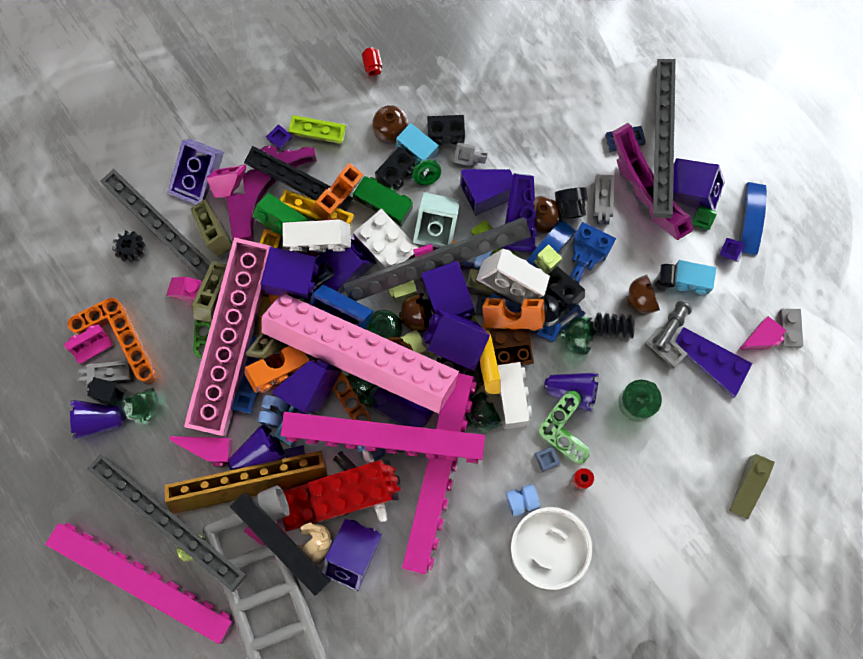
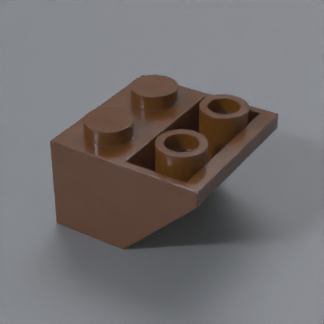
[490,328,534,366]

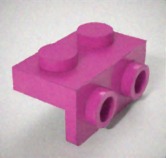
[64,324,113,364]

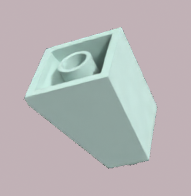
[413,192,460,248]

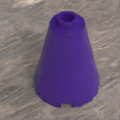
[544,373,599,412]
[70,400,126,440]
[228,424,285,470]

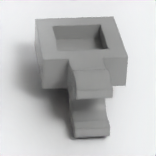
[454,143,488,166]

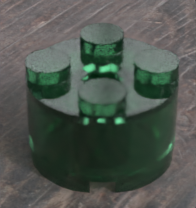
[619,379,662,422]

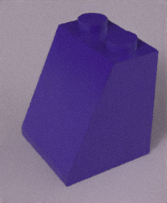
[673,158,725,211]
[460,169,513,216]
[316,236,376,293]
[260,247,320,299]
[421,261,475,320]
[422,309,490,371]
[272,359,341,413]
[322,518,382,591]

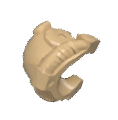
[296,523,332,566]

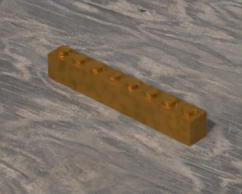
[164,450,328,514]

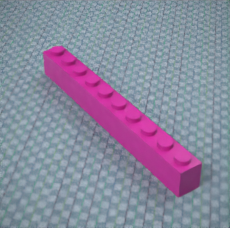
[402,373,477,574]
[281,412,485,464]
[45,522,235,644]

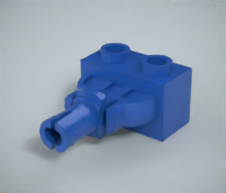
[570,222,616,284]

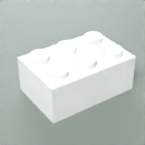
[353,209,418,270]
[283,220,351,253]
[476,249,550,306]
[497,362,532,430]

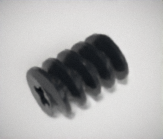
[593,312,635,339]

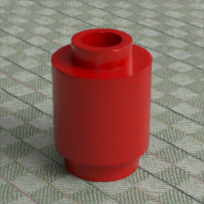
[362,47,383,76]
[572,468,594,490]

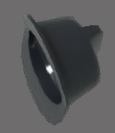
[538,293,561,327]

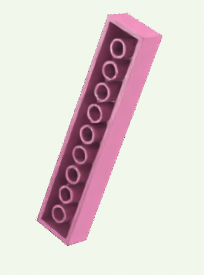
[184,237,272,437]
[261,293,459,414]

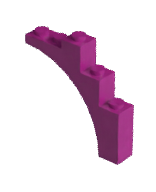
[612,123,693,240]
[226,146,317,242]

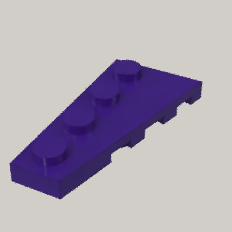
[501,173,537,252]
[675,327,753,398]

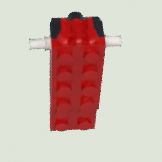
[283,450,401,532]

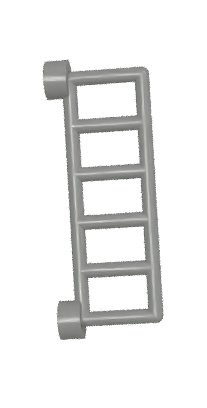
[203,485,327,659]

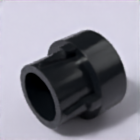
[555,187,588,219]

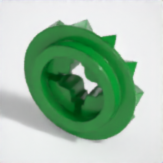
[412,158,441,185]

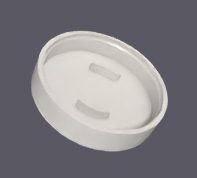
[510,507,592,590]

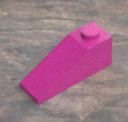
[169,436,232,467]

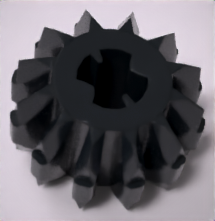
[112,230,146,263]

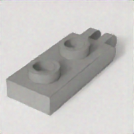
[594,174,615,224]
[78,360,132,385]

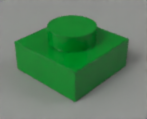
[692,205,717,230]

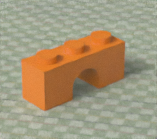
[311,163,364,221]
[482,298,545,331]
[244,346,309,394]

